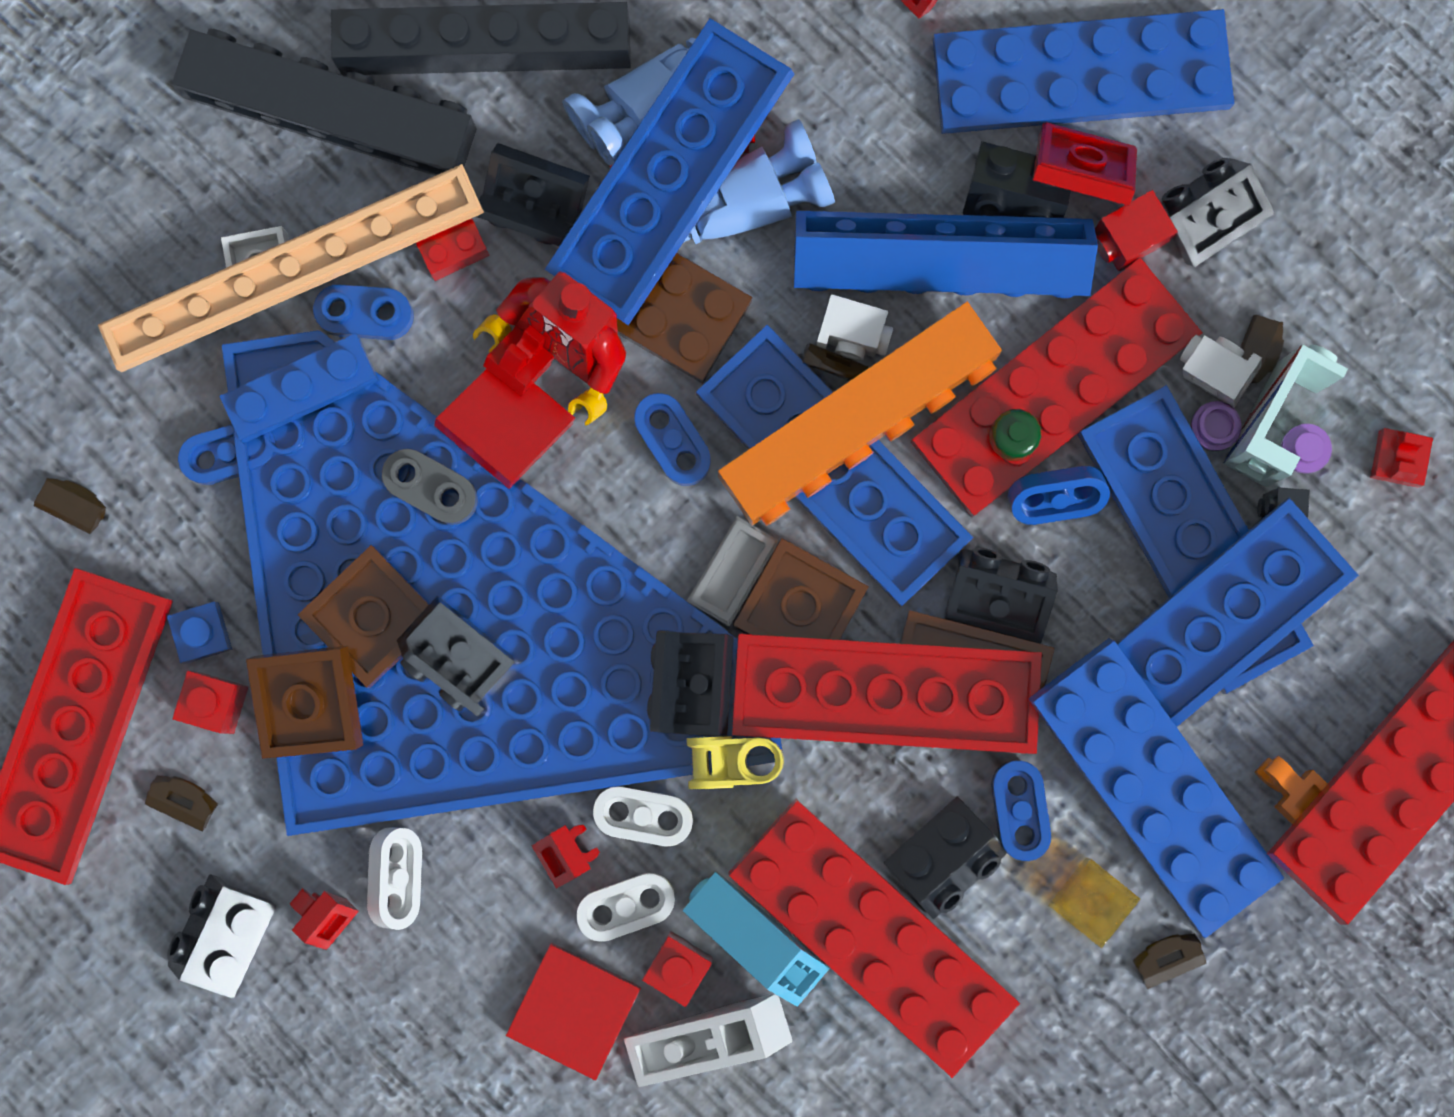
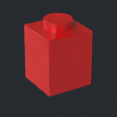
[1095,190,1178,271]
[172,671,249,734]
[642,931,713,1007]

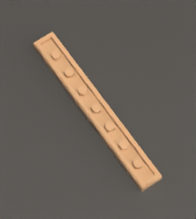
[98,164,484,372]

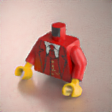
[473,271,626,426]

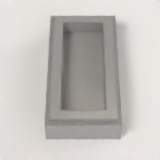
[687,516,779,627]

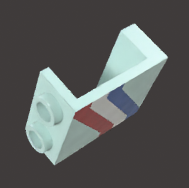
[1223,345,1348,487]

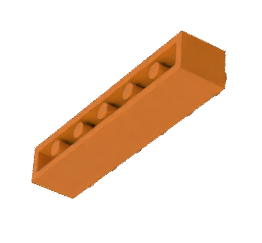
[718,301,1002,526]

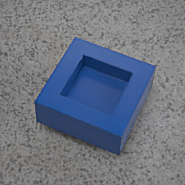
[167,601,233,664]

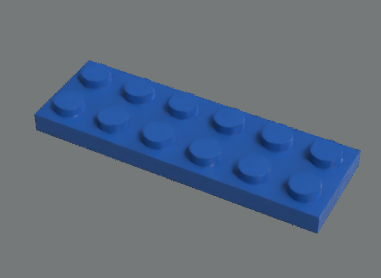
[933,9,1234,134]
[544,18,795,326]
[696,325,973,607]
[1077,385,1314,694]
[1116,497,1359,727]
[1028,638,1284,939]

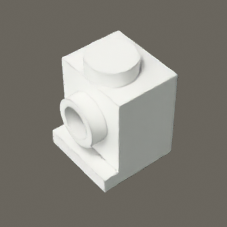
[816,294,893,360]
[1180,335,1262,408]

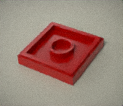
[1033,122,1137,206]
[434,369,575,489]
[506,943,641,1081]

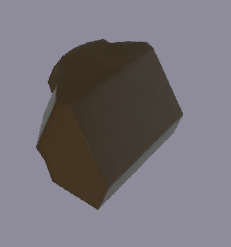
[1240,315,1284,383]
[803,343,868,381]
[34,478,106,534]
[144,775,218,832]
[1132,933,1207,989]

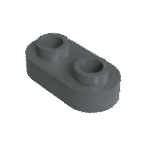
[382,449,478,525]

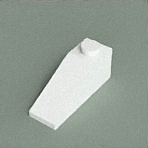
[624,994,793,1087]

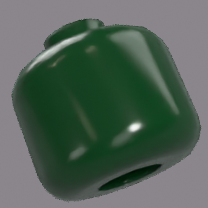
[989,409,1041,461]

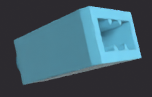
[682,872,830,1007]

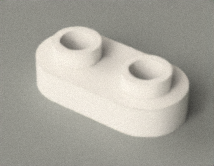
[593,786,693,846]
[367,827,422,930]
[577,873,675,942]

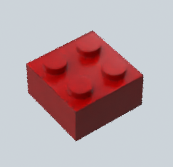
[416,218,490,281]

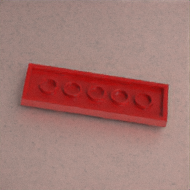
[910,258,1203,518]
[0,568,173,885]
[732,634,1042,754]
[1267,640,1454,925]
[728,798,1020,1078]

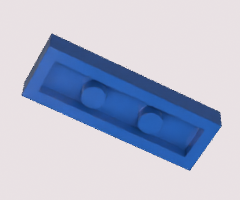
[219,333,379,443]

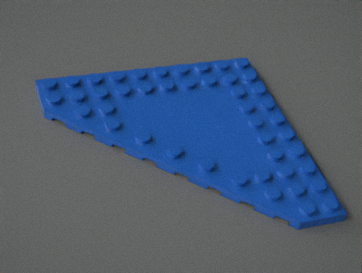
[222,330,783,836]

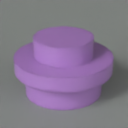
[1191,401,1241,451]
[1281,424,1332,474]

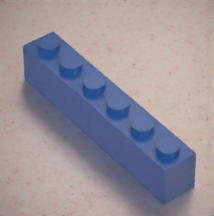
[794,211,1098,298]

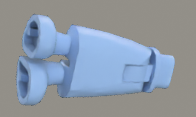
[562,37,696,166]
[684,119,835,244]

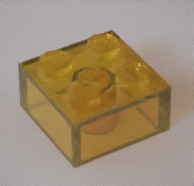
[1048,857,1141,948]

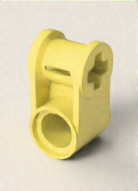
[686,736,784,789]

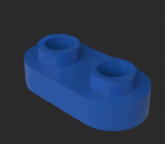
[313,285,414,340]
[634,393,711,486]
[178,425,276,485]
[1008,466,1110,525]
[991,760,1051,861]

